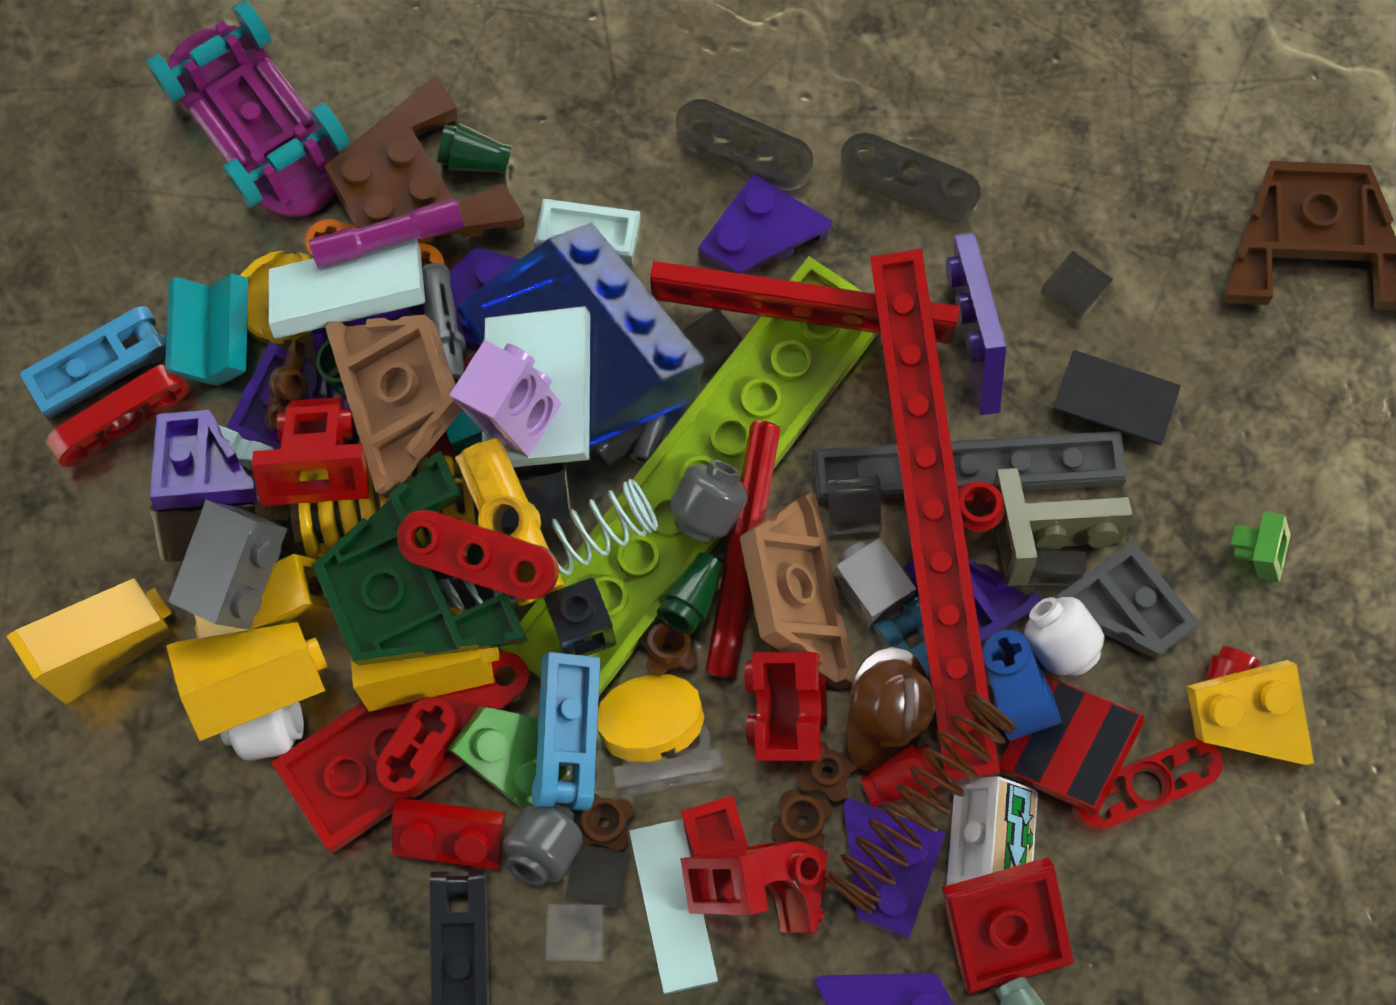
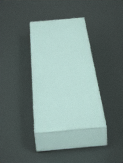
[629,819,718,995]

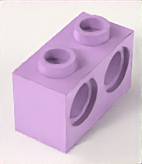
[449,340,562,457]

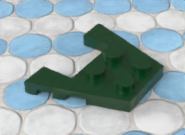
[312,451,528,666]

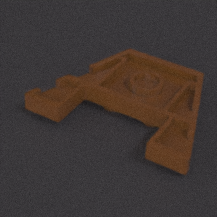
[325,76,525,244]
[1223,161,1396,310]

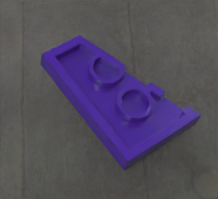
[946,233,1006,415]

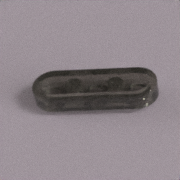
[676,99,813,190]
[840,133,981,222]

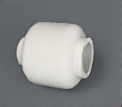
[1024,597,1104,676]
[220,702,304,761]

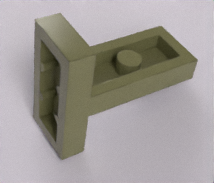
[992,468,1133,586]

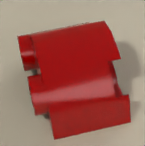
[744,652,827,761]

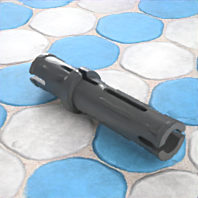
[422,263,466,384]

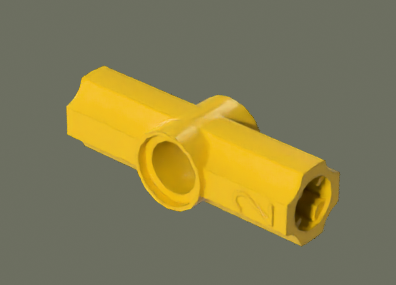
[455,438,565,605]

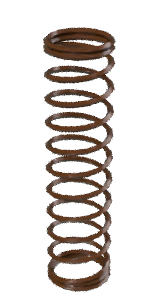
[824,691,1017,915]

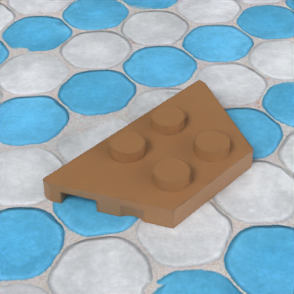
[325,315,462,498]
[739,493,855,690]

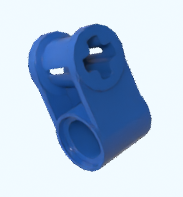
[982,629,1061,741]

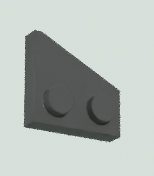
[1054,542,1200,659]

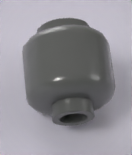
[670,459,748,542]
[502,803,583,886]

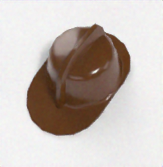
[846,647,936,772]

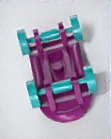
[145,0,350,217]

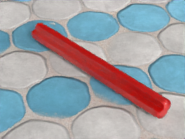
[705,420,781,678]

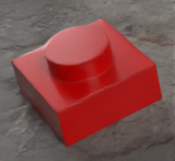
[680,795,748,855]

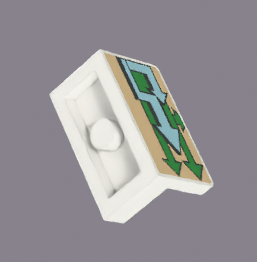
[946,776,1038,886]

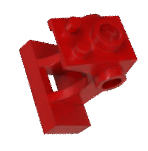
[251,397,370,506]
[680,841,828,933]

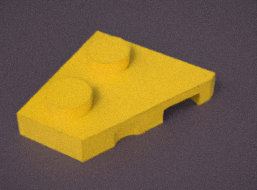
[1186,660,1314,765]

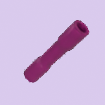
[309,198,465,269]

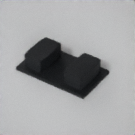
[1053,350,1181,445]

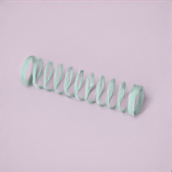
[438,479,658,609]

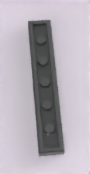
[813,431,1127,504]

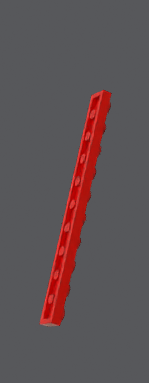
[870,249,1000,781]

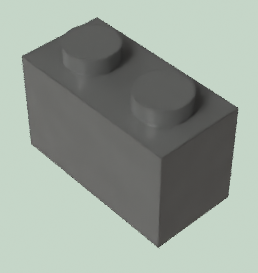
[168,500,287,630]

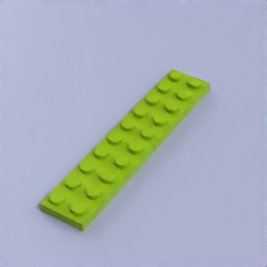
[500,256,878,697]

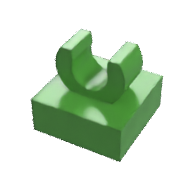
[1231,512,1291,583]

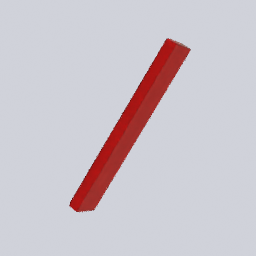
[650,261,960,344]

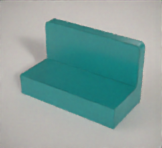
[165,273,248,387]

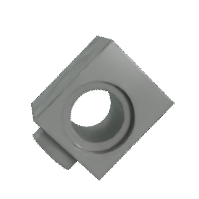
[834,538,916,631]

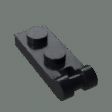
[430,869,490,1005]

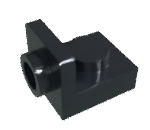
[544,578,617,656]

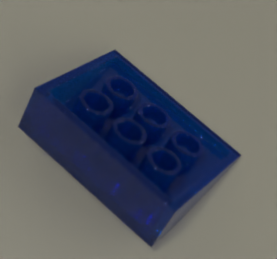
[457,222,706,446]

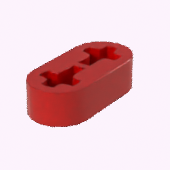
[376,697,460,795]

